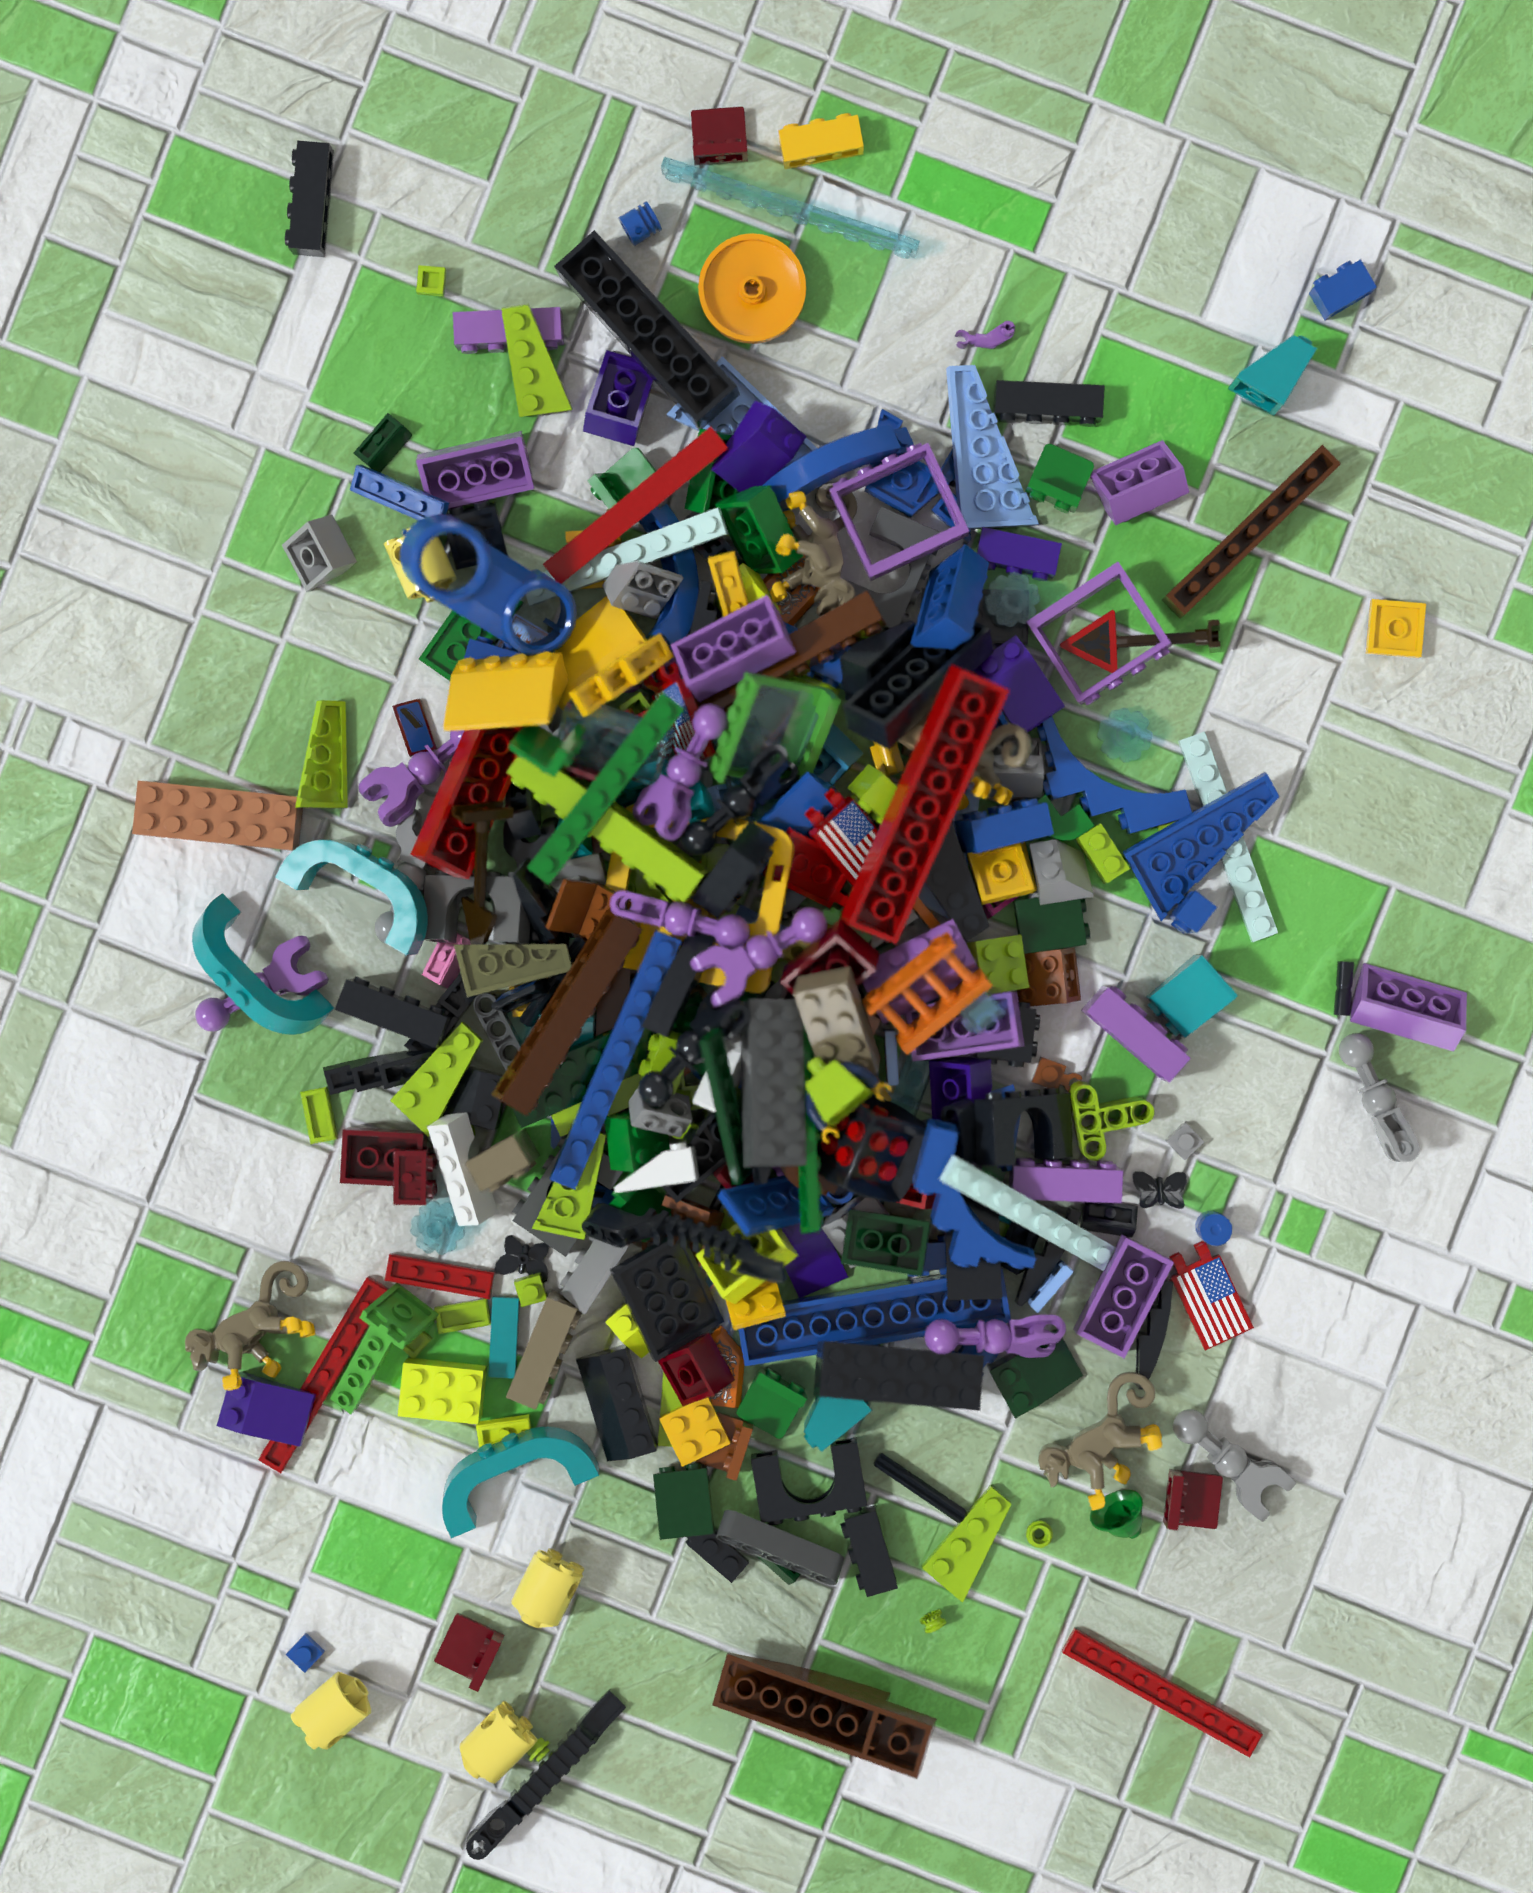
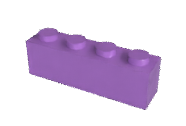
[453,307,564,354]

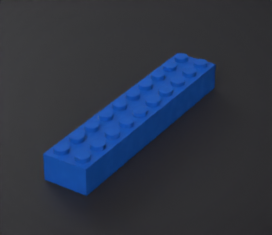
[739,1267,1011,1366]

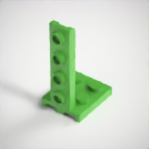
[330,1283,439,1415]

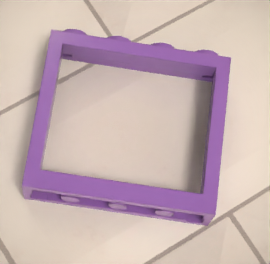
[829,443,969,582]
[1027,562,1172,705]

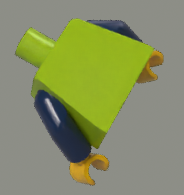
[805,1056,892,1143]

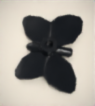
[1132,1172,1186,1209]
[494,1235,549,1283]

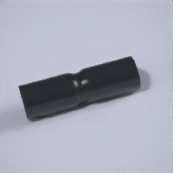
[1334,961,1354,1016]

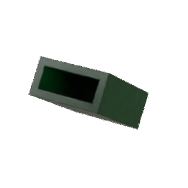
[1013,897,1090,954]
[653,1463,715,1540]

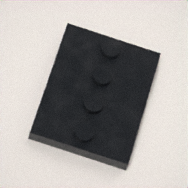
[610,1237,724,1362]

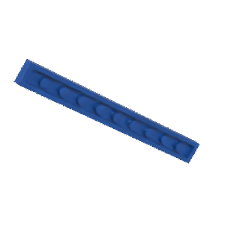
[549,929,682,1189]

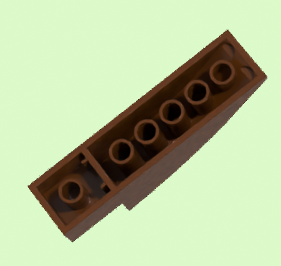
[712,1652,937,1779]

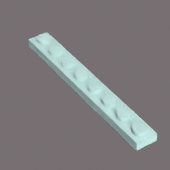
[526,508,728,606]
[1178,731,1278,942]
[939,1155,1116,1271]

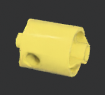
[384,528,457,603]
[511,1548,584,1628]
[291,1671,371,1750]
[459,1701,537,1784]

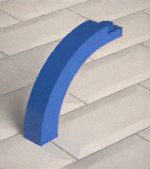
[762,424,915,512]
[638,503,699,652]

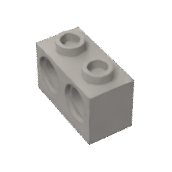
[628,1086,692,1137]

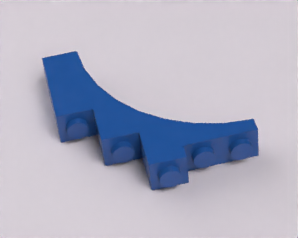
[1037,716,1192,834]
[912,1118,1036,1269]

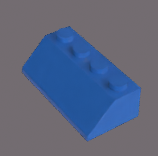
[911,544,989,649]
[757,772,839,877]

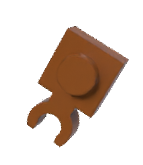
[1031,1056,1082,1092]

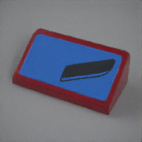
[392,698,437,757]

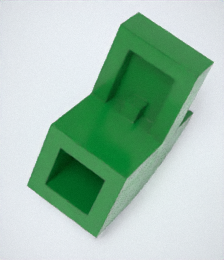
[1037,795,1095,841]

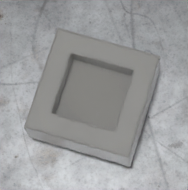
[1165,1122,1204,1160]

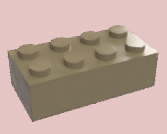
[794,966,881,1076]
[465,1128,540,1193]
[506,1290,582,1410]

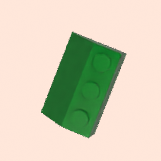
[684,428,739,514]
[715,485,803,574]

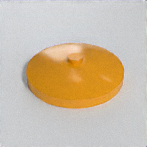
[698,233,806,344]

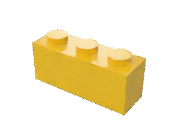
[778,113,864,170]

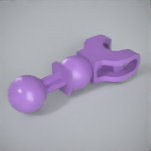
[632,704,728,840]
[359,730,464,827]
[610,891,750,950]
[690,907,827,1007]
[195,936,329,1032]
[924,1315,1066,1358]

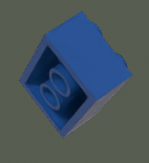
[955,798,1054,853]

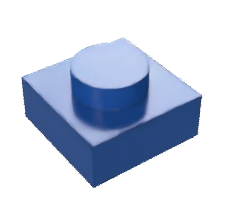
[286,1633,325,1673]

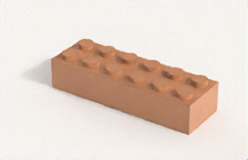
[132,780,303,851]

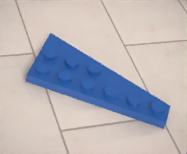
[1122,772,1280,921]

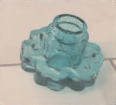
[984,572,1040,627]
[1097,708,1153,763]
[410,1200,465,1255]

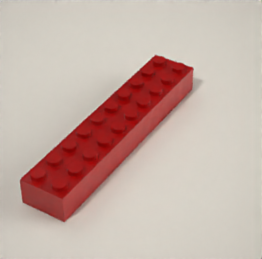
[840,664,1010,944]

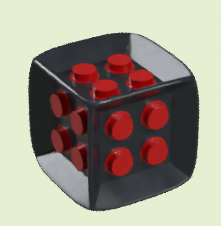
[815,1094,927,1202]

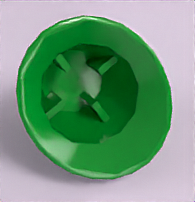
[1090,1489,1143,1539]

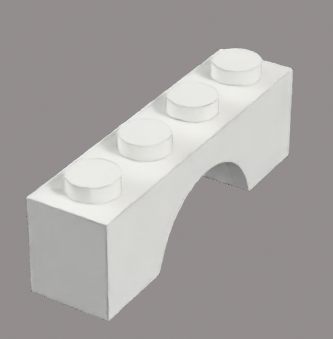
[427,1112,498,1226]

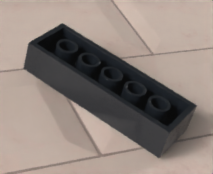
[843,622,993,750]
[813,1341,984,1411]

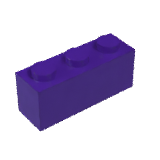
[976,527,1062,581]

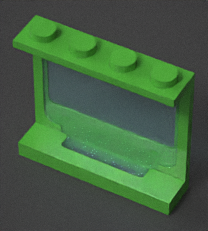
[709,672,841,783]

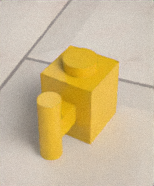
[869,742,905,777]

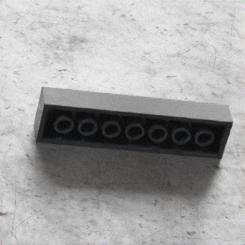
[554,230,740,429]

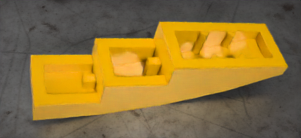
[569,633,674,717]

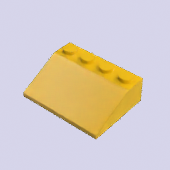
[552,596,647,722]
[443,652,569,731]

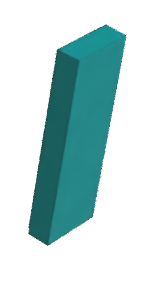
[488,1296,520,1378]

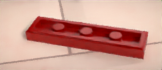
[385,1253,495,1299]

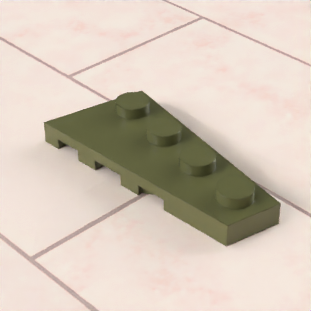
[454,944,572,997]

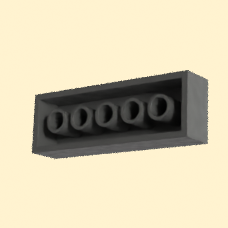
[740,999,806,1167]

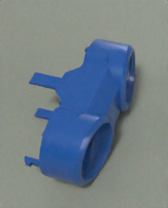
[400,514,577,656]

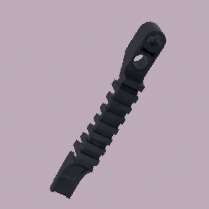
[582,1203,786,1283]
[466,1690,626,1860]

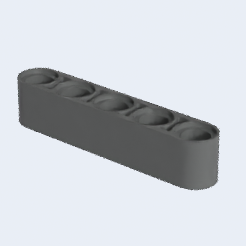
[473,993,523,1071]
[716,1510,845,1585]

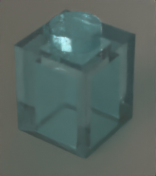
[960,992,1007,1034]

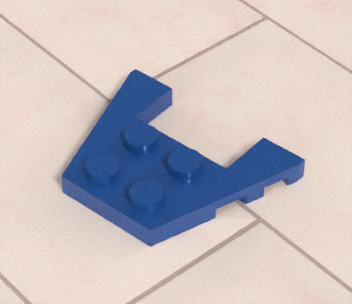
[864,409,955,518]

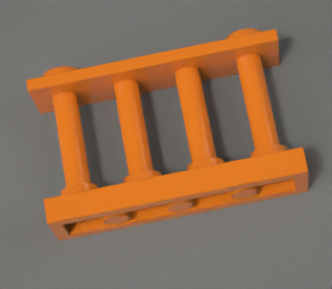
[862,932,993,1055]

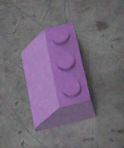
[1090,440,1189,525]

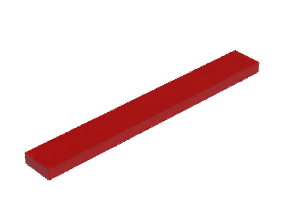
[542,426,728,584]
[258,1276,389,1474]
[1062,1627,1263,1758]

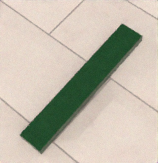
[699,1028,752,1185]

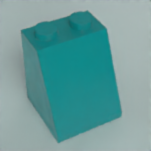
[1228,335,1317,416]
[1146,955,1238,1038]
[804,1396,872,1452]

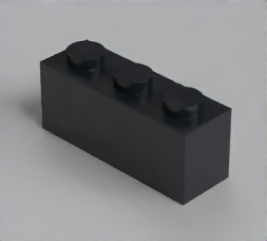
[840,1505,898,1597]

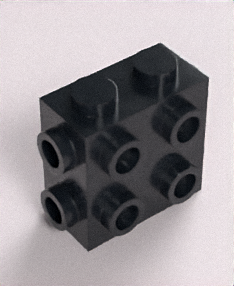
[976,1002,1040,1067]

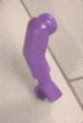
[955,321,1015,349]

